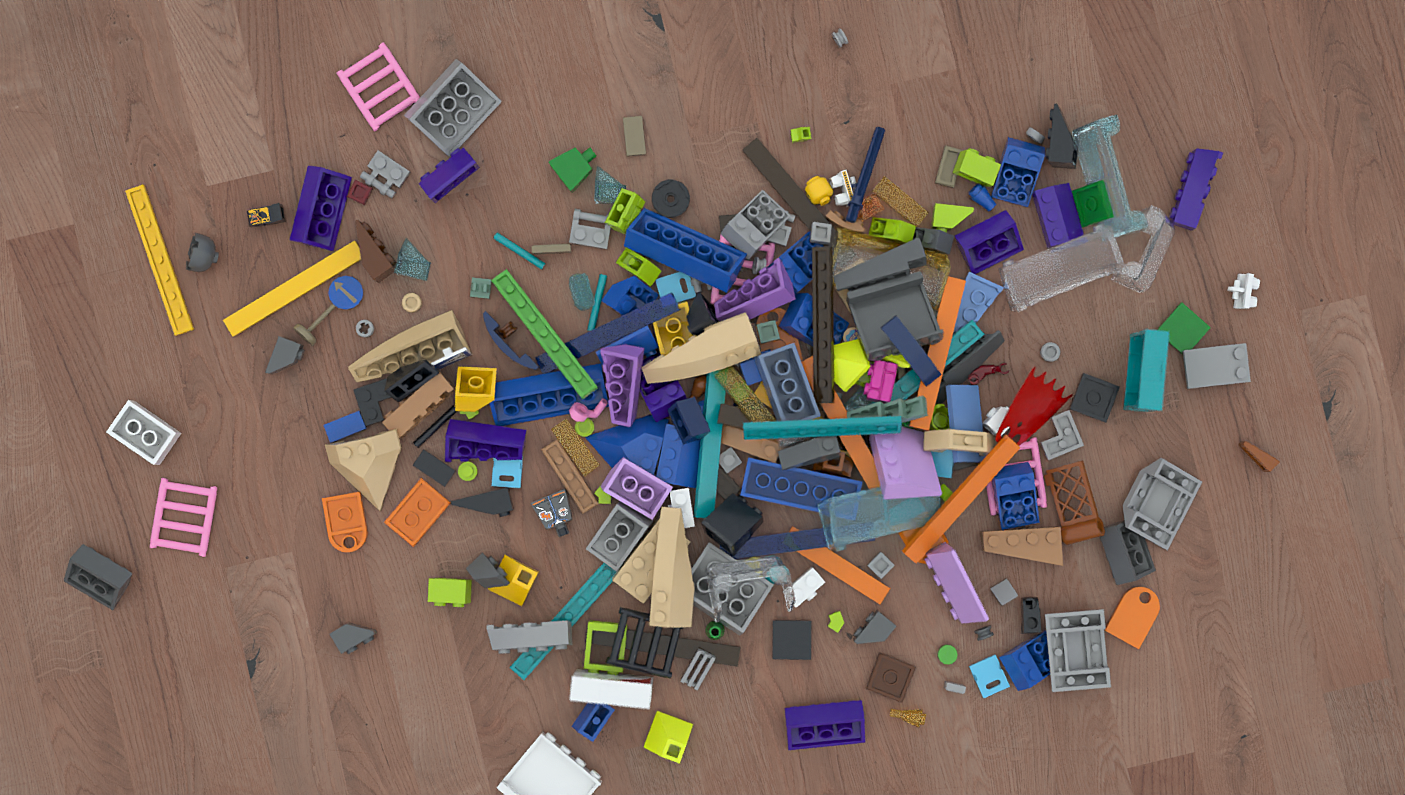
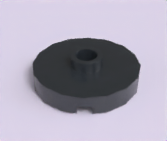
[652,179,690,218]

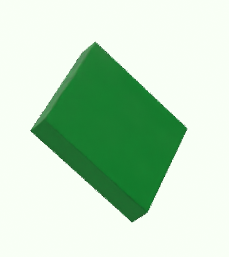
[1072,180,1114,228]
[1157,302,1211,355]

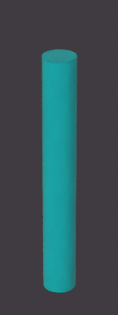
[493,232,546,270]
[587,274,607,332]

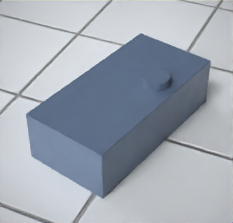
[754,343,821,421]

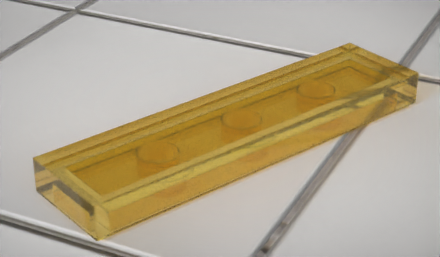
[714,366,776,423]

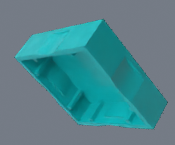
[1123,329,1169,412]

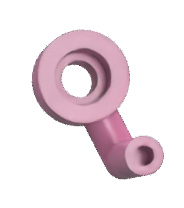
[569,399,608,422]

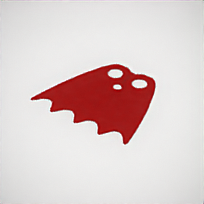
[995,367,1073,446]

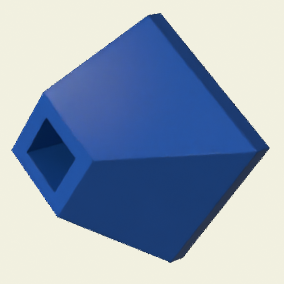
[601,276,659,326]

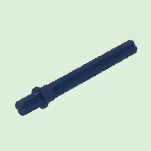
[846,127,885,223]

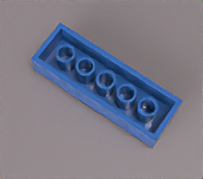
[740,458,862,520]

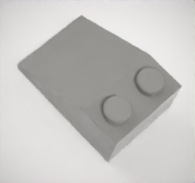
[1183,343,1251,389]
[586,501,653,571]

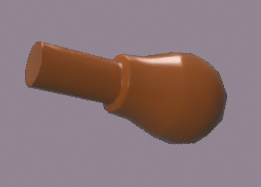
[689,375,707,400]

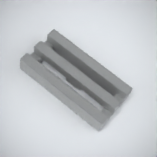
[680,648,716,690]

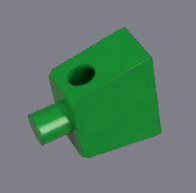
[548,147,597,193]

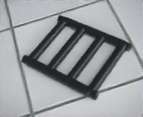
[606,607,684,679]

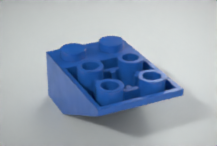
[991,137,1045,207]
[766,231,835,294]
[779,293,849,346]
[992,462,1040,530]
[999,630,1050,691]

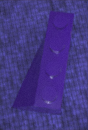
[1169,148,1223,231]
[445,419,526,462]

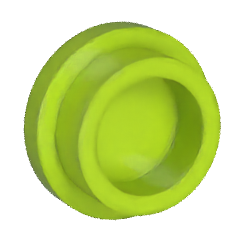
[575,418,594,437]
[458,462,478,481]

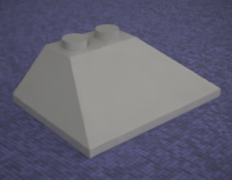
[1123,458,1202,550]
[1045,609,1111,692]

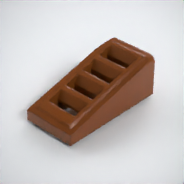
[1238,441,1280,472]

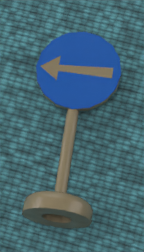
[293,276,363,346]

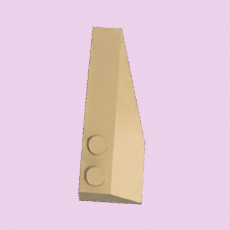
[348,310,470,382]
[641,312,761,384]
[649,507,695,627]

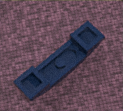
[483,311,540,370]
[880,315,942,387]

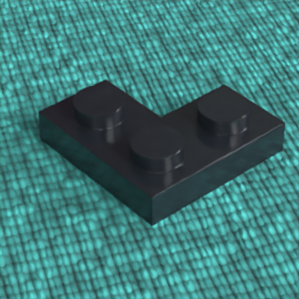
[353,378,392,426]

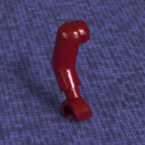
[968,362,1010,385]

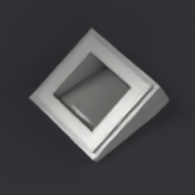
[990,578,1018,606]

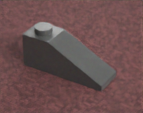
[778,436,840,471]

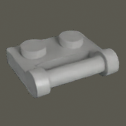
[569,209,611,250]

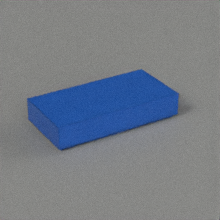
[323,411,367,443]

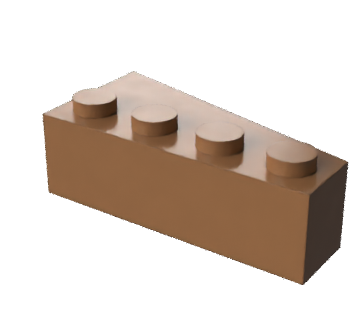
[382,371,456,440]
[980,526,1063,566]

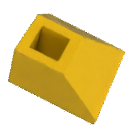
[488,555,539,606]

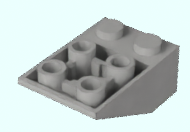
[720,190,790,260]

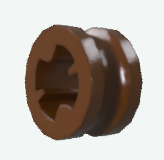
[498,321,518,339]

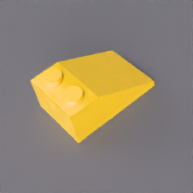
[650,301,696,356]

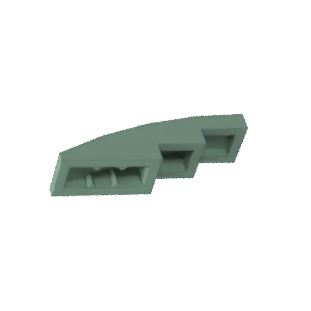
[847,396,928,423]

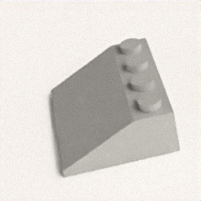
[404,59,502,157]
[691,542,774,636]

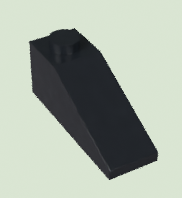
[384,359,439,402]
[451,487,514,517]

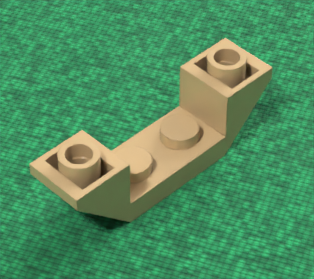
[923,429,998,456]

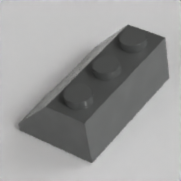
[1100,520,1156,585]
[64,544,133,610]

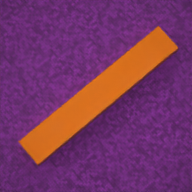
[782,526,890,604]

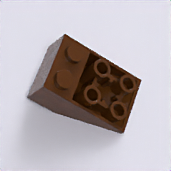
[355,219,398,283]

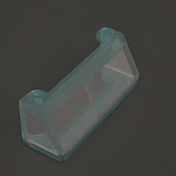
[1072,114,1148,242]

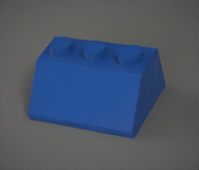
[596,325,659,365]
[656,424,701,488]

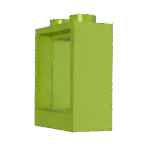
[584,620,628,675]

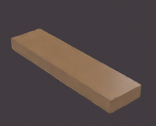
[541,439,599,514]

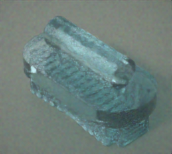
[568,273,595,311]

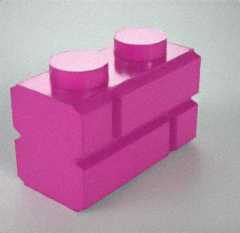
[863,360,898,404]

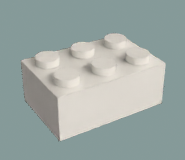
[106,400,182,465]

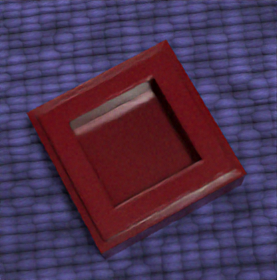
[347,180,373,206]

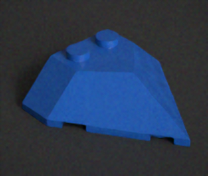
[585,415,669,475]

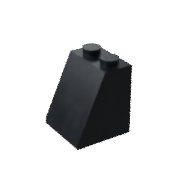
[702,493,764,556]

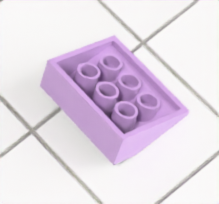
[869,426,942,499]
[924,542,989,623]

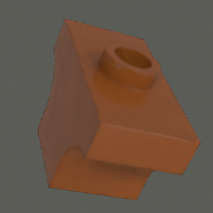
[812,452,853,479]

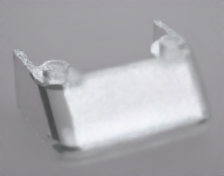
[706,555,796,622]

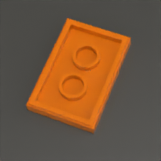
[384,478,451,547]

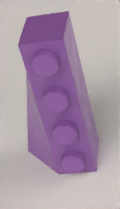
[714,258,795,322]
[600,344,644,427]

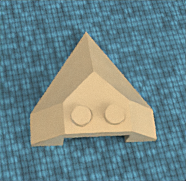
[325,429,402,511]

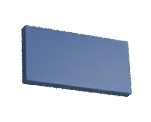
[946,385,986,463]

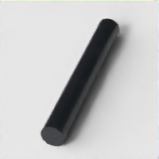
[413,404,458,448]

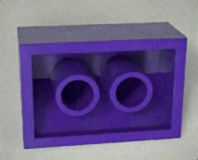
[418,147,480,203]
[1032,183,1085,249]
[955,210,1024,274]

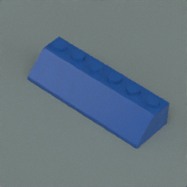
[624,208,747,293]
[489,363,609,426]

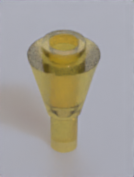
[890,709,926,728]

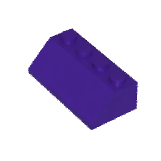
[290,166,352,251]
[785,700,865,750]

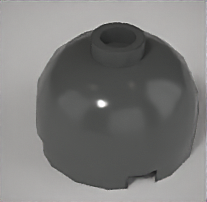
[185,232,219,272]

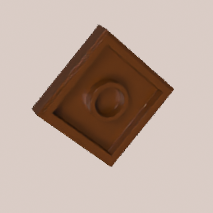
[866,652,916,703]

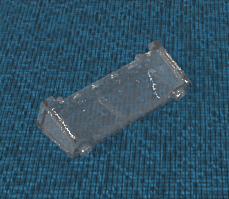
[998,224,1127,312]

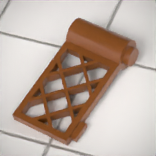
[1044,461,1105,545]

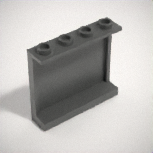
[846,271,944,361]

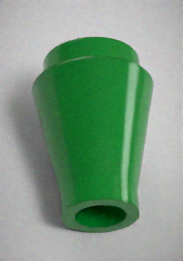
[705,621,725,640]

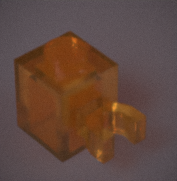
[857,193,885,222]

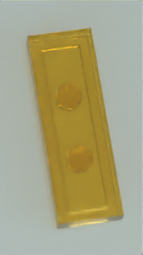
[872,176,929,227]
[551,418,600,476]

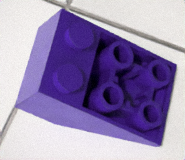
[639,352,687,422]

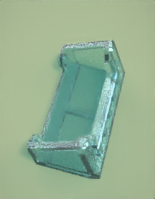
[817,486,941,552]

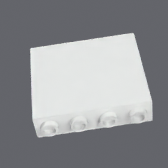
[497,732,602,795]

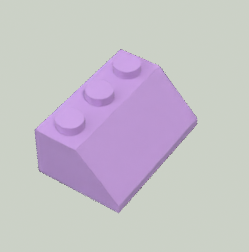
[601,457,673,520]

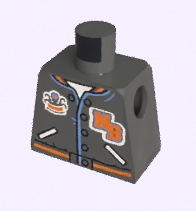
[531,489,573,537]

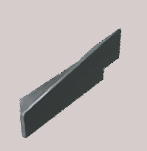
[833,238,927,291]
[935,330,1005,405]

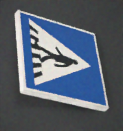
[431,347,472,370]

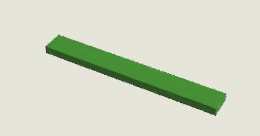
[491,269,598,400]

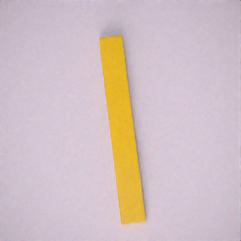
[125,185,194,336]
[223,240,361,337]

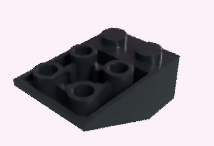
[1046,103,1078,169]

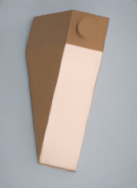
[721,425,784,463]

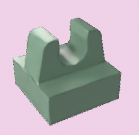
[470,277,492,299]
[756,320,780,344]

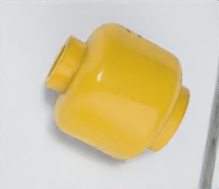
[805,176,833,206]

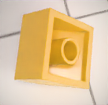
[455,366,497,412]

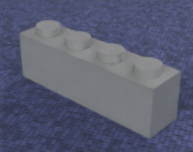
[487,621,573,654]

